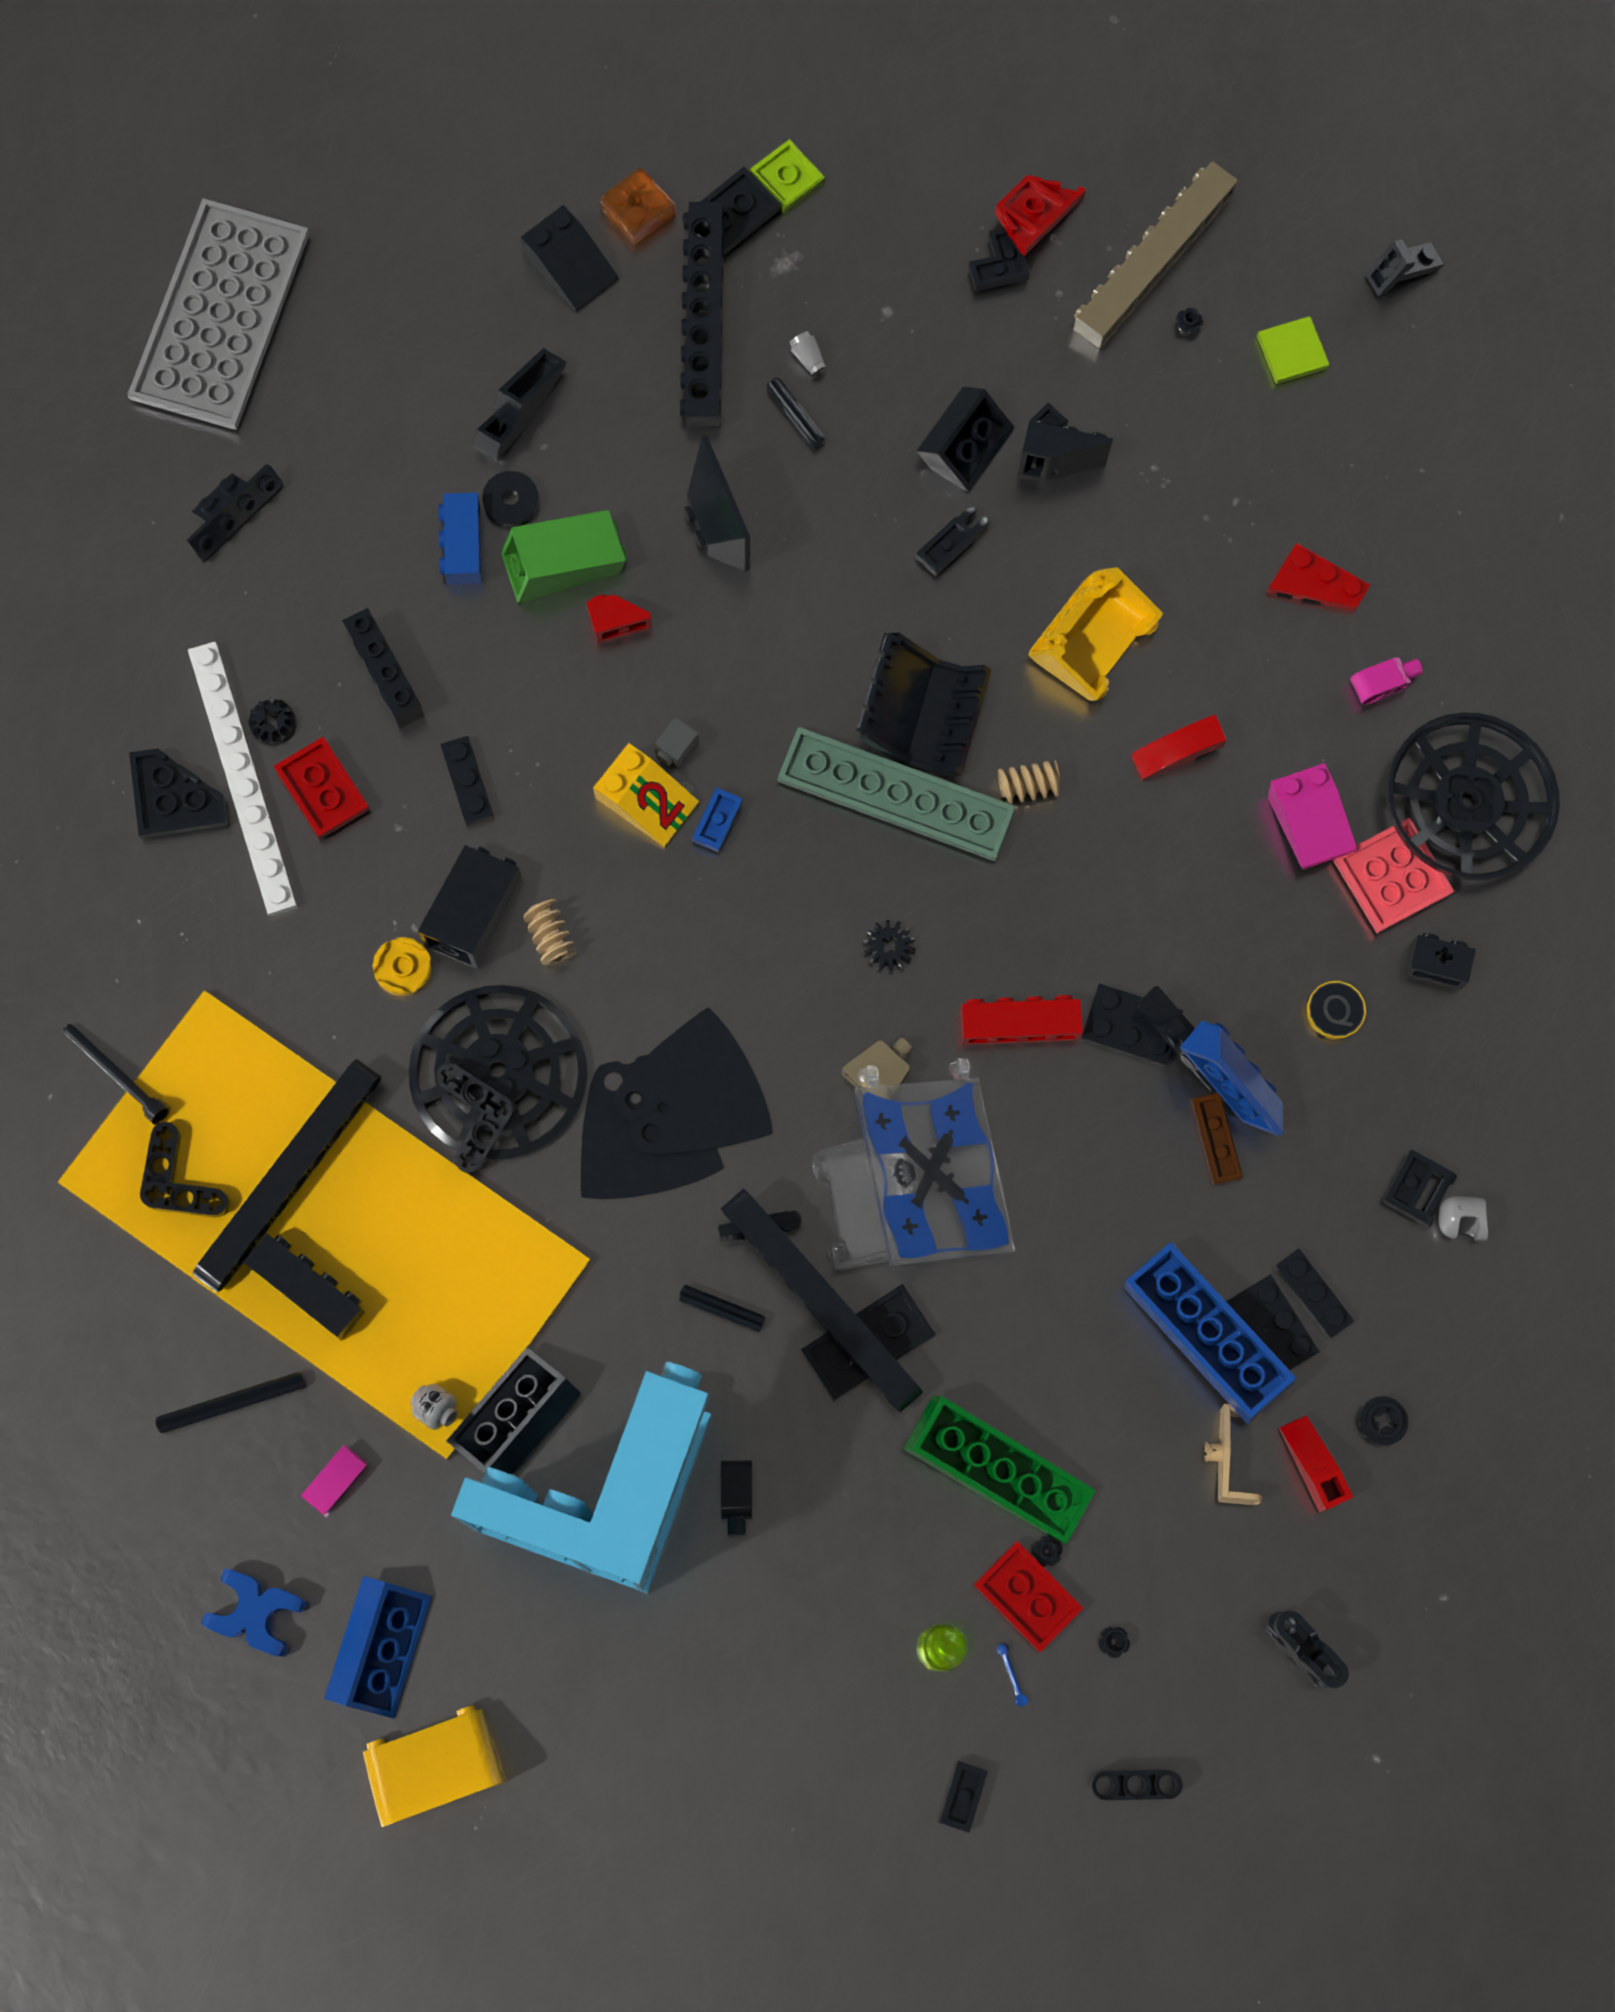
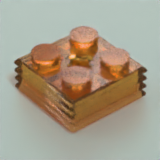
[599,167,676,244]

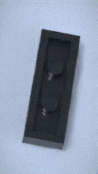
[440,736,494,827]
[1274,1248,1354,1340]

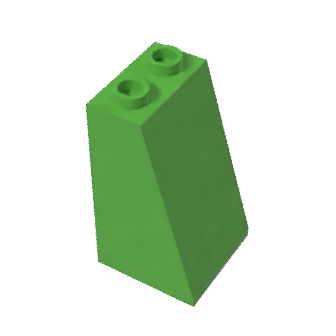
[501,510,627,604]

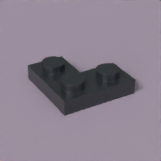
[968,228,1030,292]

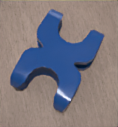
[201,1569,307,1657]

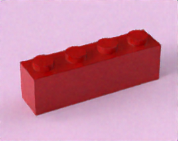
[960,995,1083,1045]

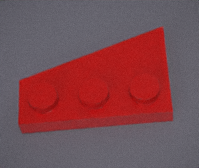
[1267,543,1370,612]

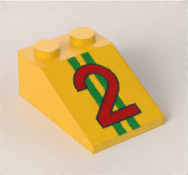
[593,743,699,848]

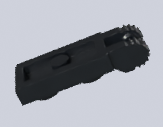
[916,505,990,576]
[717,1210,802,1244]

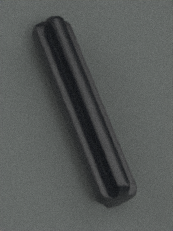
[767,377,825,448]
[679,1285,765,1331]

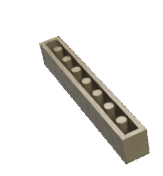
[1073,161,1238,349]

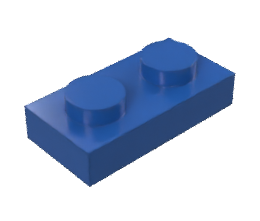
[692,787,743,853]

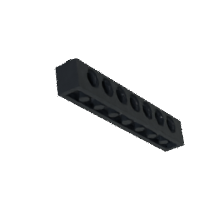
[680,202,724,426]

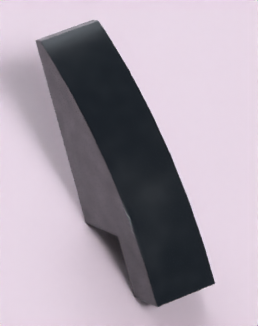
[473,348,567,460]

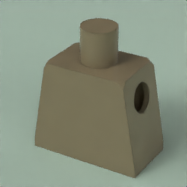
[842,1037,914,1100]

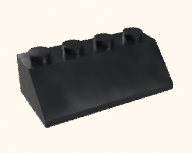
[446,1347,581,1475]

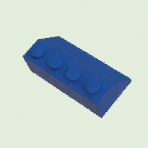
[1180,1021,1283,1136]
[324,1576,432,1719]

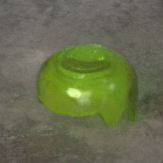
[916,1624,967,1672]

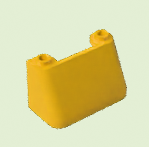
[1028,567,1164,701]
[362,1705,507,1827]

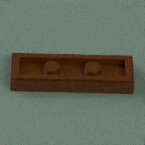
[1190,1093,1243,1186]

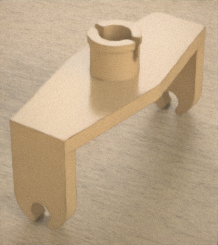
[1204,1404,1263,1505]

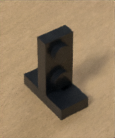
[1365,239,1444,297]

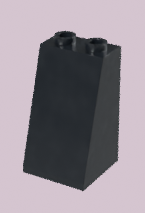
[418,845,521,969]

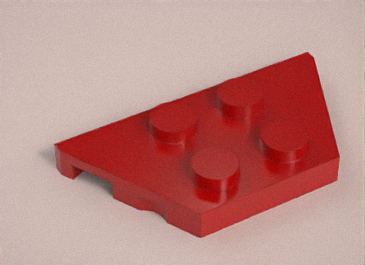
[994,175,1086,256]

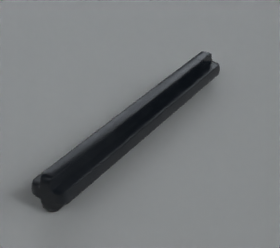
[155,1372,305,1433]

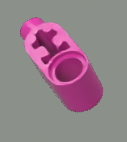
[1350,657,1423,705]

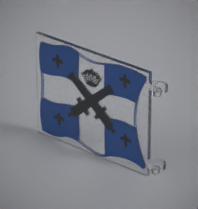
[854,1058,1015,1267]

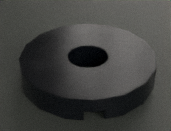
[482,471,539,527]

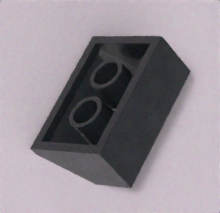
[916,387,1014,491]

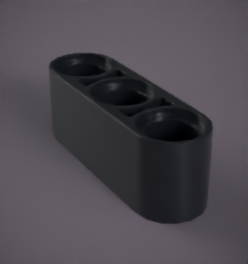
[1088,1769,1183,1801]

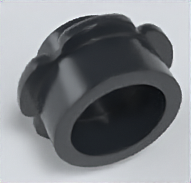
[1176,308,1204,335]
[1032,1536,1063,1566]
[1099,1627,1130,1658]

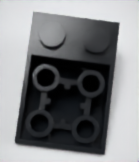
[1017,420,1113,481]

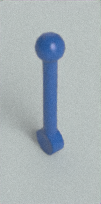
[997,1643,1028,1707]

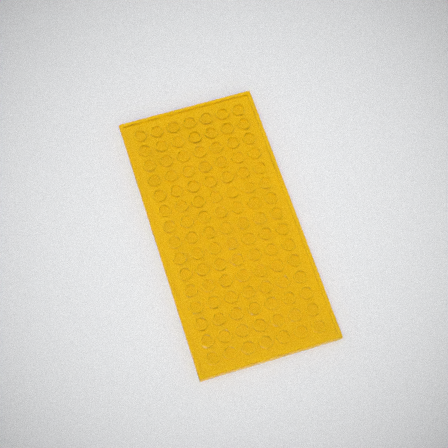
[58,990,591,1460]

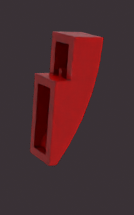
[1131,714,1227,781]

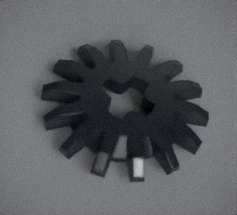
[863,920,916,972]

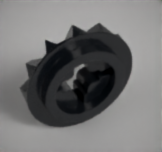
[248,697,295,743]
[1359,1396,1408,1446]

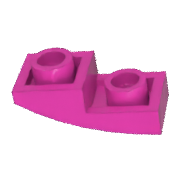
[301,1444,368,1515]

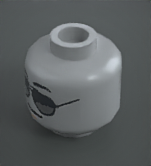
[411,1384,457,1430]

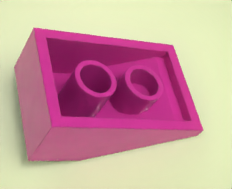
[1268,763,1357,870]

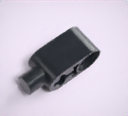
[721,1460,752,1536]

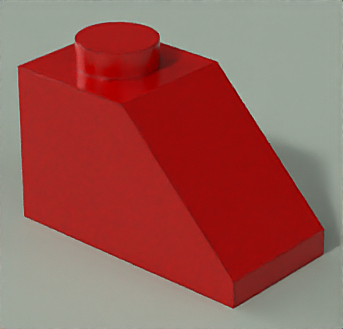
[586,594,652,643]

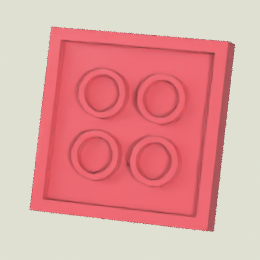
[1333,817,1455,934]

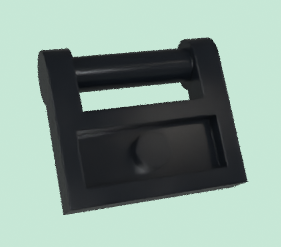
[1382,1149,1457,1228]

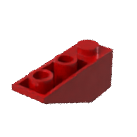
[1279,1415,1354,1512]

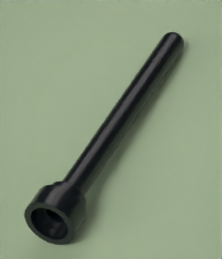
[63,1024,171,1125]

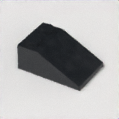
[520,204,619,311]

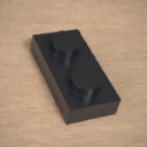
[939,1761,988,1833]

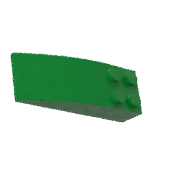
[903,1396,1096,1544]

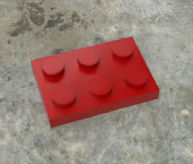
[273,737,370,840]
[973,1541,1083,1653]

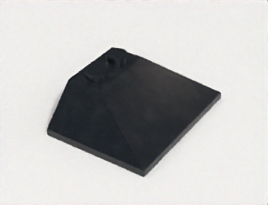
[684,435,750,571]

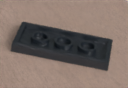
[801,1284,936,1401]

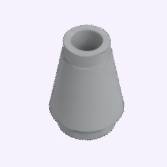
[789,331,826,376]

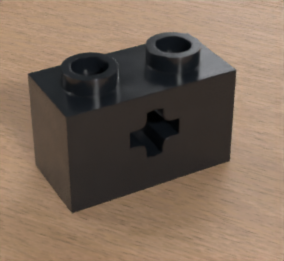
[1405,933,1476,989]

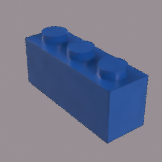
[438,492,482,585]

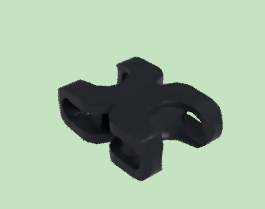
[1266,1611,1349,1688]

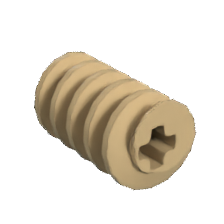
[998,760,1060,804]
[523,899,577,966]

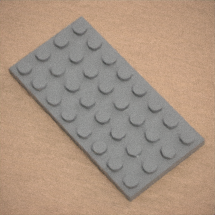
[127,198,310,430]

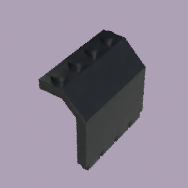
[856,632,992,776]

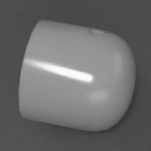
[1438,1196,1488,1241]

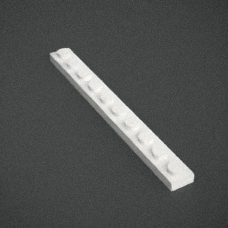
[188,641,298,917]

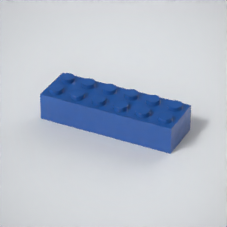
[1124,1242,1296,1425]

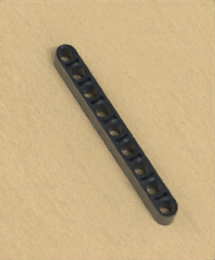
[193,1059,382,1293]
[720,1188,923,1413]

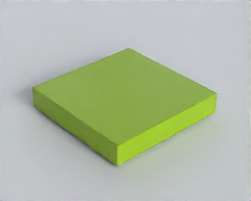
[748,139,825,214]
[1257,316,1330,385]

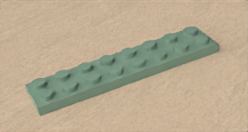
[777,727,1016,861]

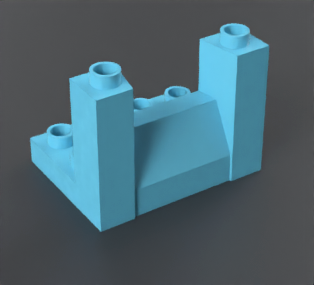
[451,1362,712,1594]

